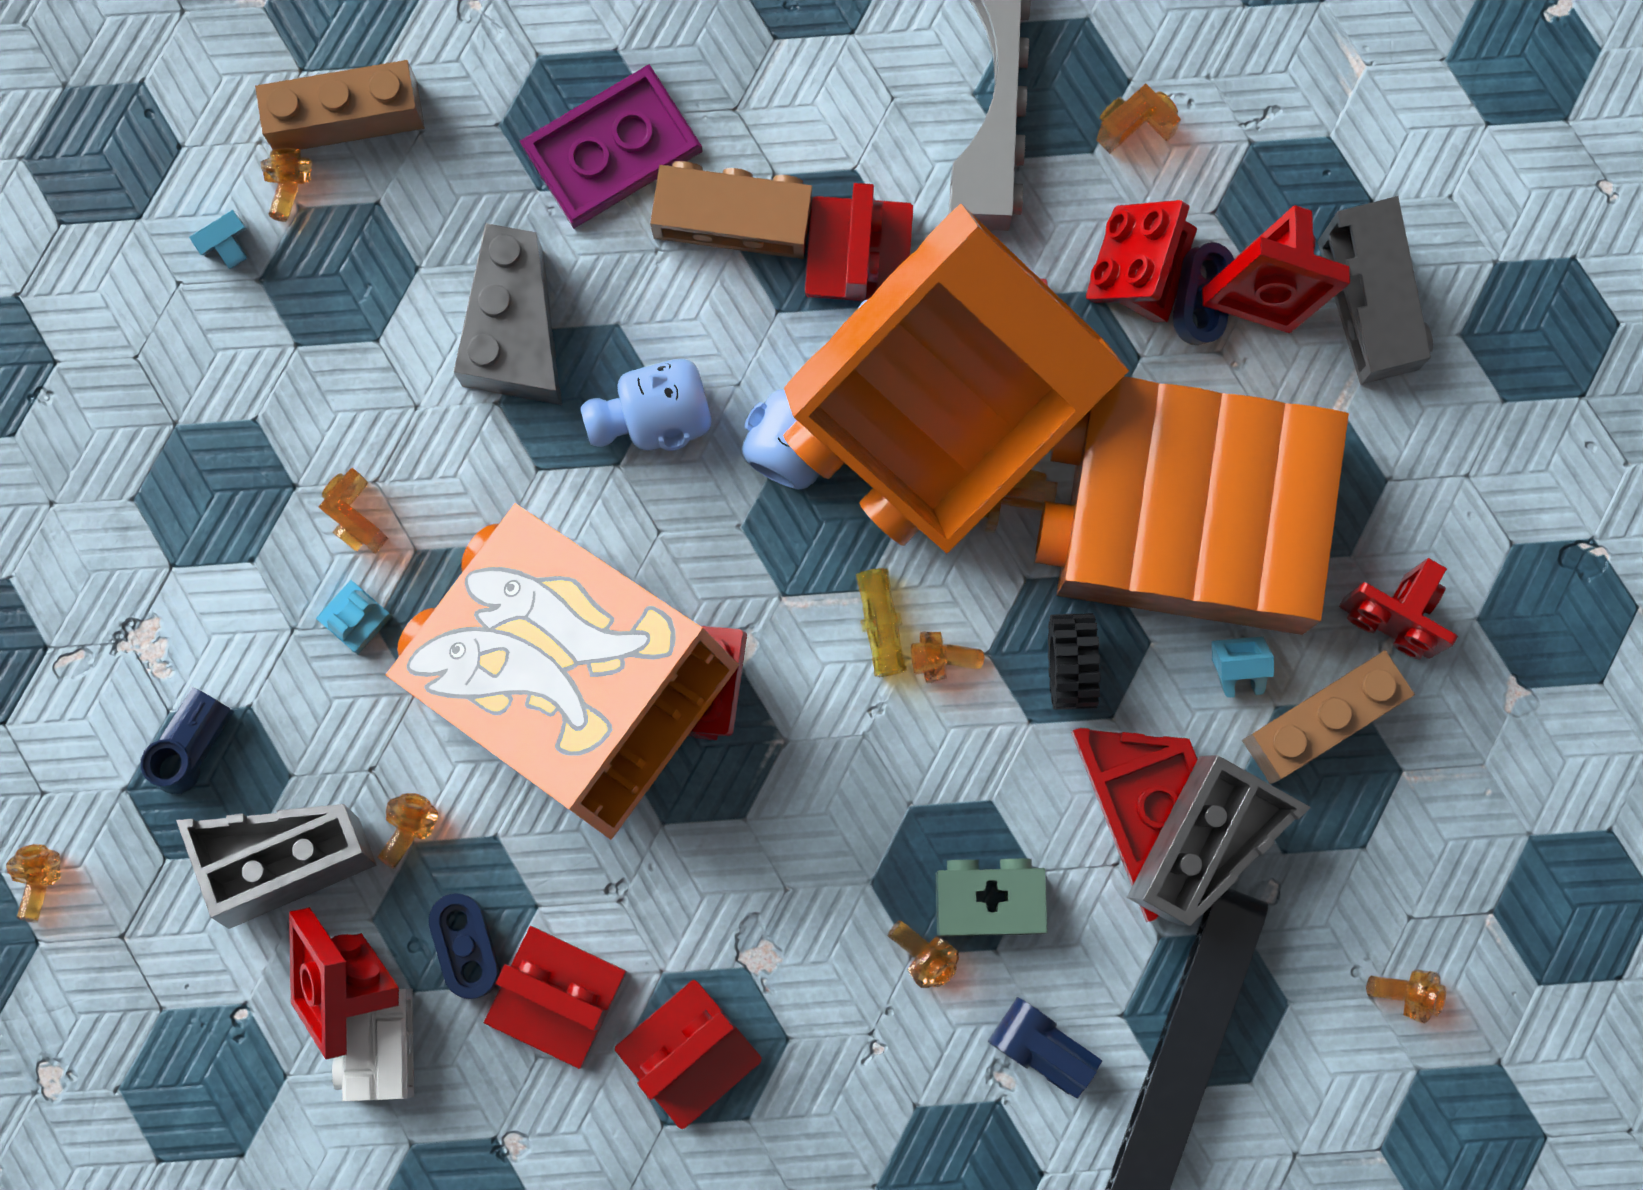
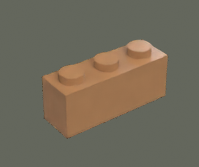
[255,60,425,154]
[650,161,812,259]
[1242,650,1415,784]

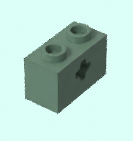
[935,858,1047,937]

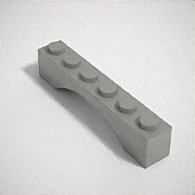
[949,0,1031,231]

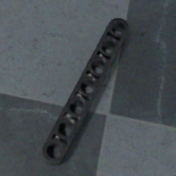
[1105,888,1268,1190]

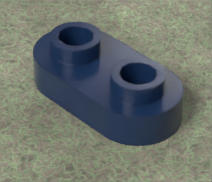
[1173,242,1235,345]
[429,893,500,999]

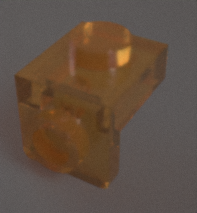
[1096,83,1181,154]
[318,468,388,554]
[984,470,1058,533]

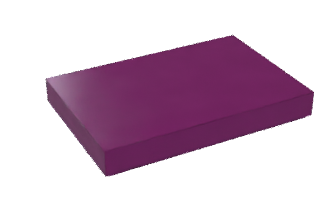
[520,64,703,229]

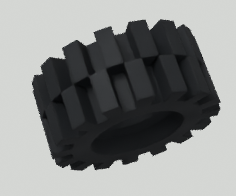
[1048,613,1100,710]

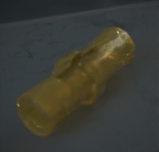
[855,568,907,677]

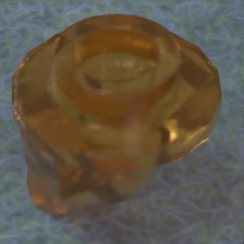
[260,148,312,222]
[911,631,985,684]
[377,793,438,869]
[6,844,61,923]
[887,920,959,988]
[1366,970,1446,1024]

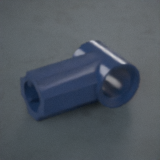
[141,687,234,794]
[988,997,1103,1099]

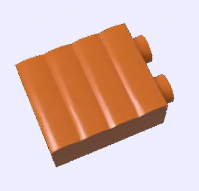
[783,204,1129,554]
[1035,376,1349,635]

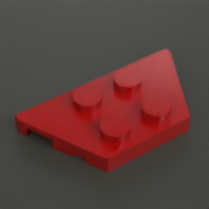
[1071,728,1198,922]

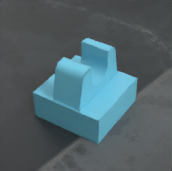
[189,210,248,269]
[316,580,392,655]
[1212,637,1274,698]

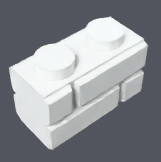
[332,989,414,1101]

